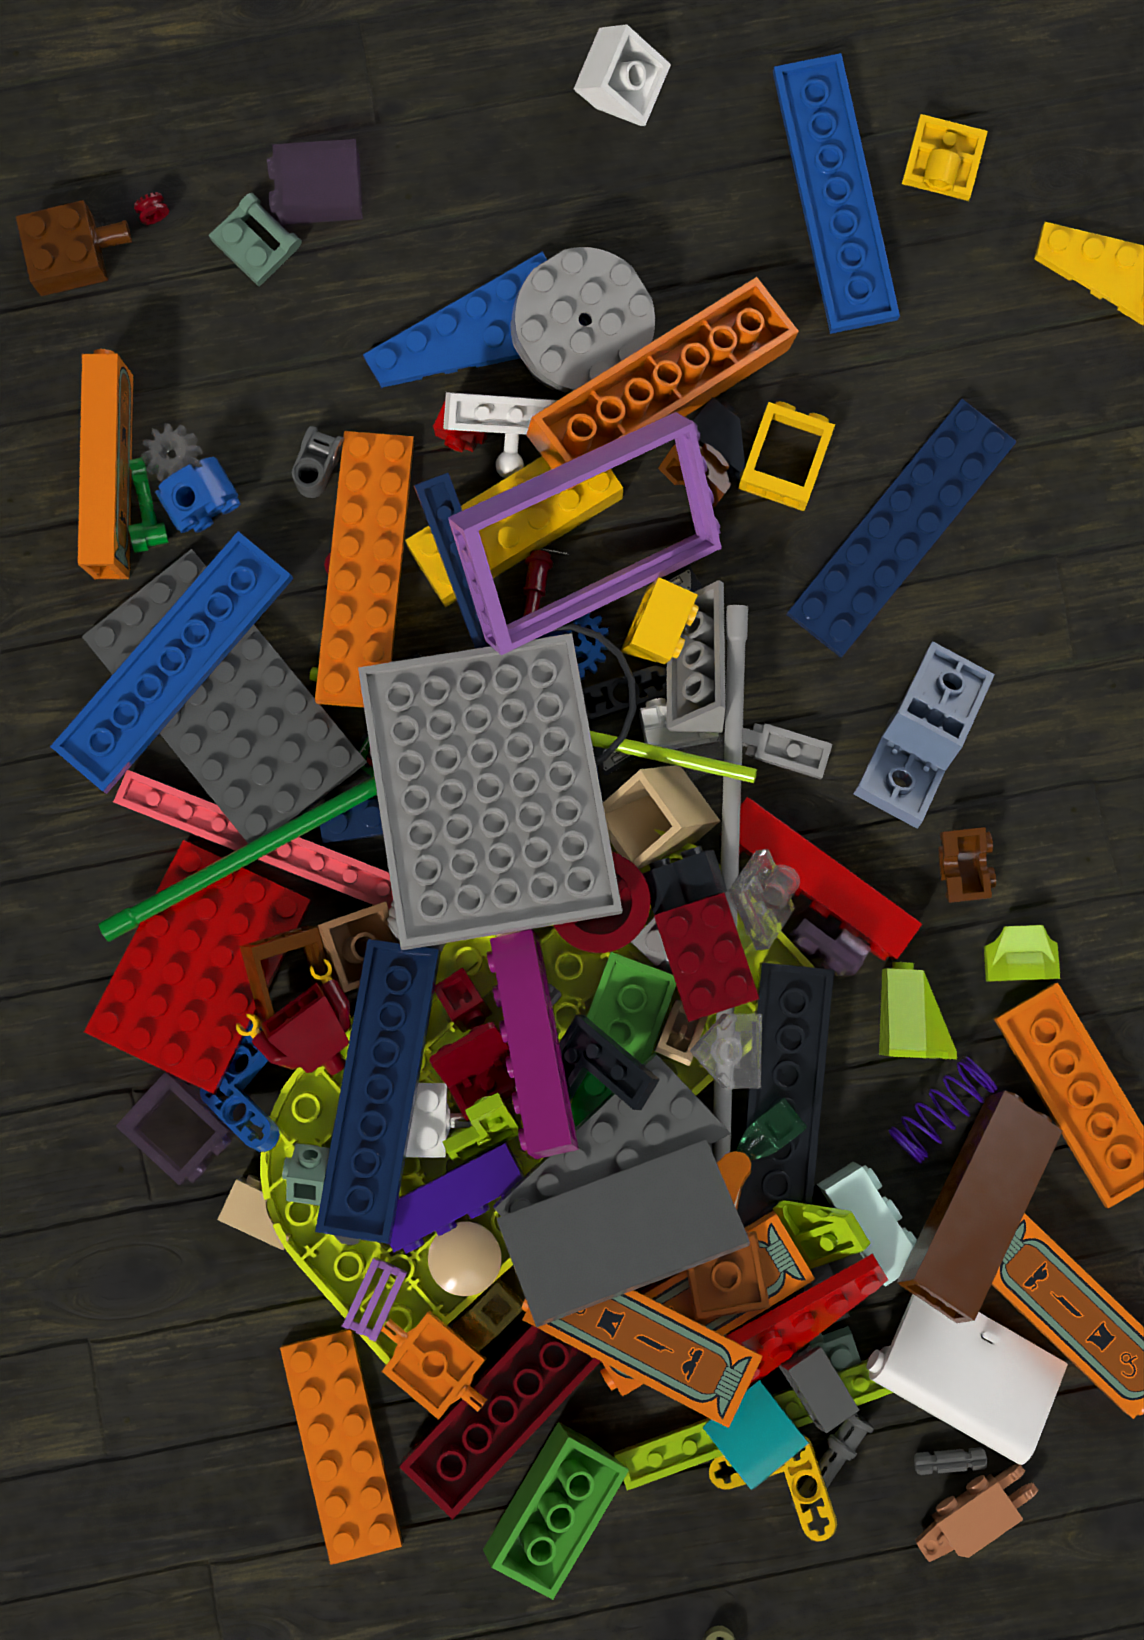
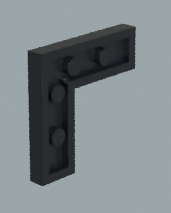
[559,1014,660,1110]

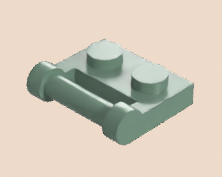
[209,193,302,287]

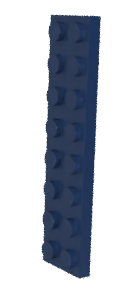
[787,399,1017,658]
[315,939,441,1244]

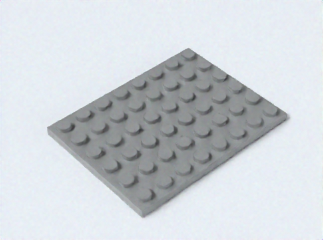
[358,633,622,950]

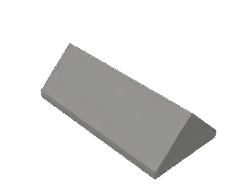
[667,580,726,733]

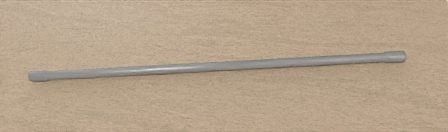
[712,605,748,1336]

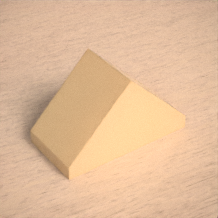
[654,999,708,1066]

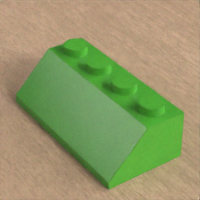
[483,1422,629,1600]

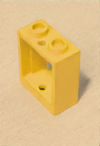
[738,402,835,511]

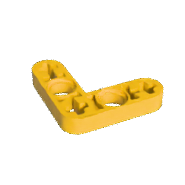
[709,1434,837,1542]

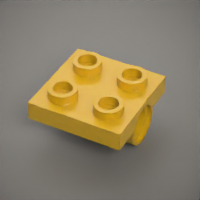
[902,114,988,201]

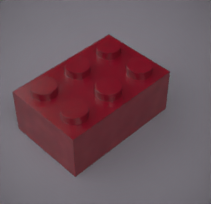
[654,892,759,1022]

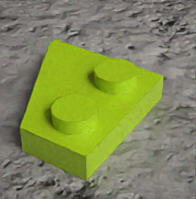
[773,1200,871,1269]

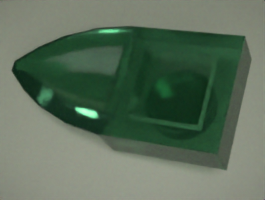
[737,1098,807,1160]

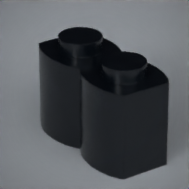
[642,846,728,915]

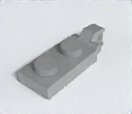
[742,723,832,779]

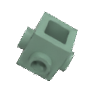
[282,1143,330,1206]

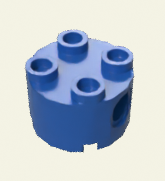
[155,457,241,533]

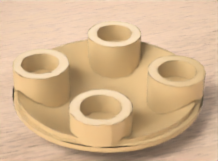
[428,1222,501,1296]

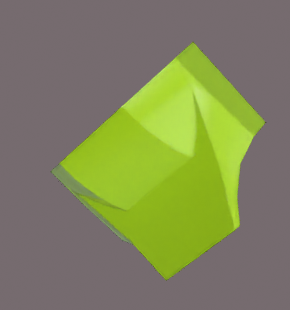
[984,925,1060,982]

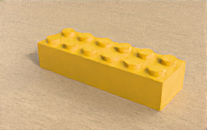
[405,456,623,608]

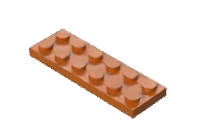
[994,983,1144,1208]
[280,1328,403,1565]

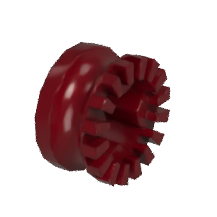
[134,192,170,225]

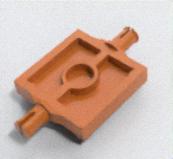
[381,1311,488,1420]

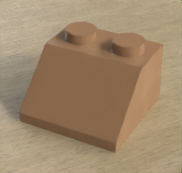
[316,901,400,993]

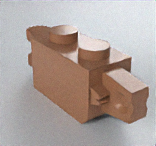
[915,1464,1038,1562]

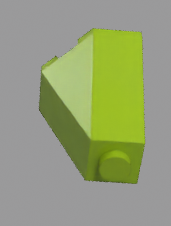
[879,962,957,1059]

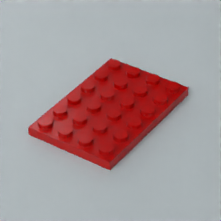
[84,840,312,1095]

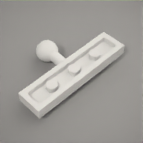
[443,392,558,479]

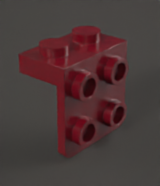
[429,1022,517,1122]

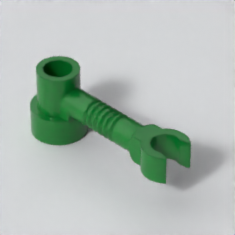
[128,457,169,553]

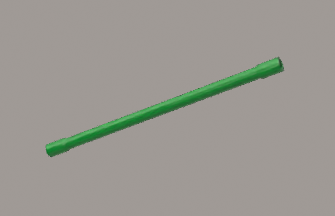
[98,776,377,942]

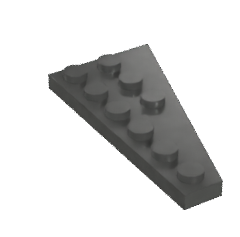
[493,1052,731,1216]

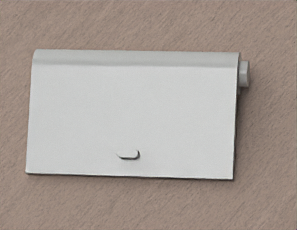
[867,1294,1068,1465]

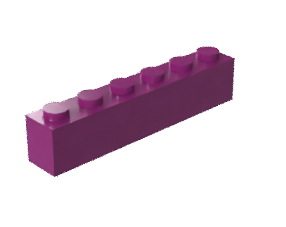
[487,929,579,1159]

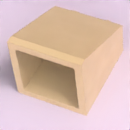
[603,765,720,869]

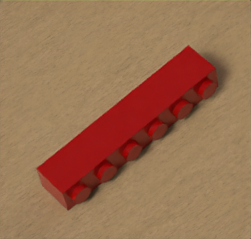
[720,797,922,961]

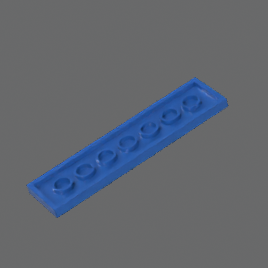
[773,53,900,334]
[50,532,294,794]

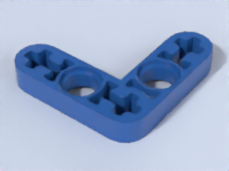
[200,1023,280,1152]

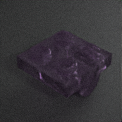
[789,918,871,977]

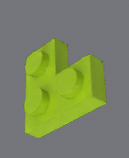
[442,1093,520,1167]

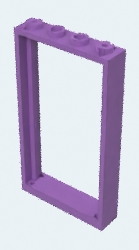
[448,412,721,655]

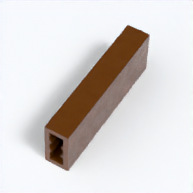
[897,1091,1062,1323]

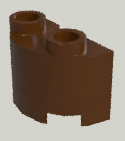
[658,443,731,509]
[938,827,996,903]

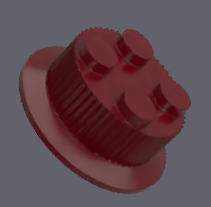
[554,852,650,953]

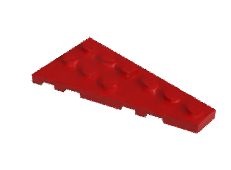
[725,1253,888,1391]

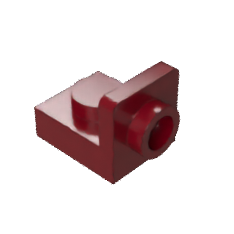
[434,967,492,1033]

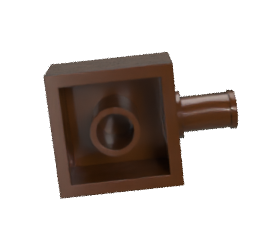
[16,200,132,296]

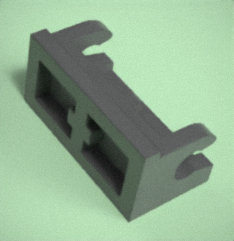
[779,1345,859,1433]

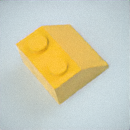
[621,577,699,664]

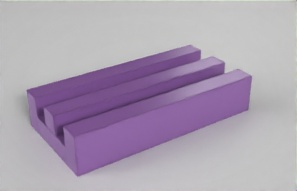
[342,1257,407,1342]

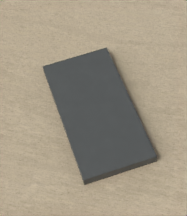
[496,1140,750,1328]

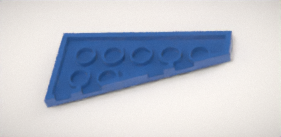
[363,252,586,388]

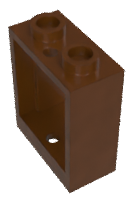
[240,925,328,1029]

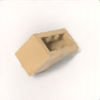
[218,1175,292,1250]

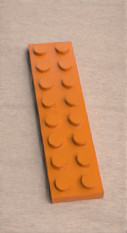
[315,431,414,708]

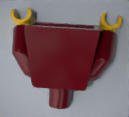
[236,959,351,1075]

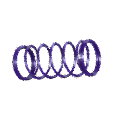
[888,1056,997,1163]

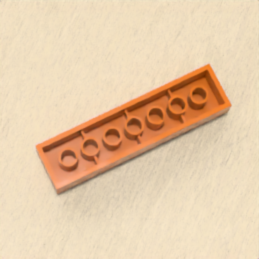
[526,277,799,491]

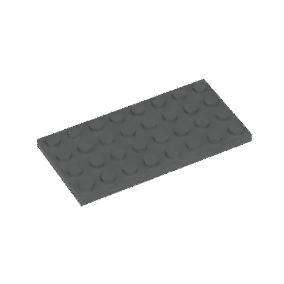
[82,549,367,844]

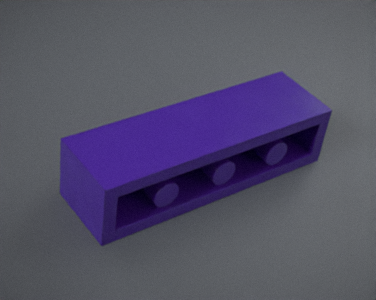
[390,1141,525,1254]

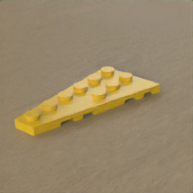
[1034,222,1144,326]

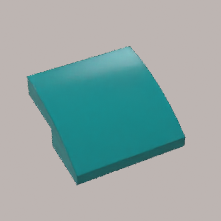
[703,1380,809,1490]

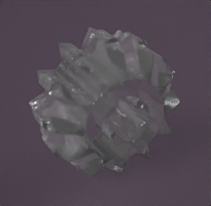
[141,423,202,482]

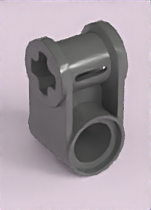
[292,425,345,498]

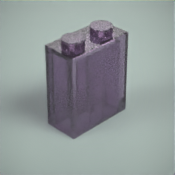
[267,139,363,225]

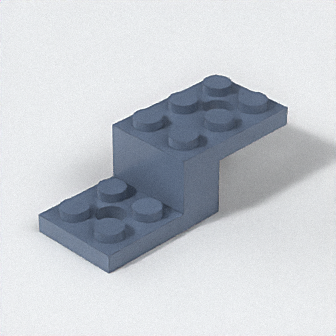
[854,641,995,829]

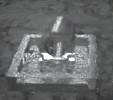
[728,849,800,951]

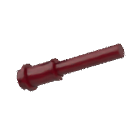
[523,550,553,617]

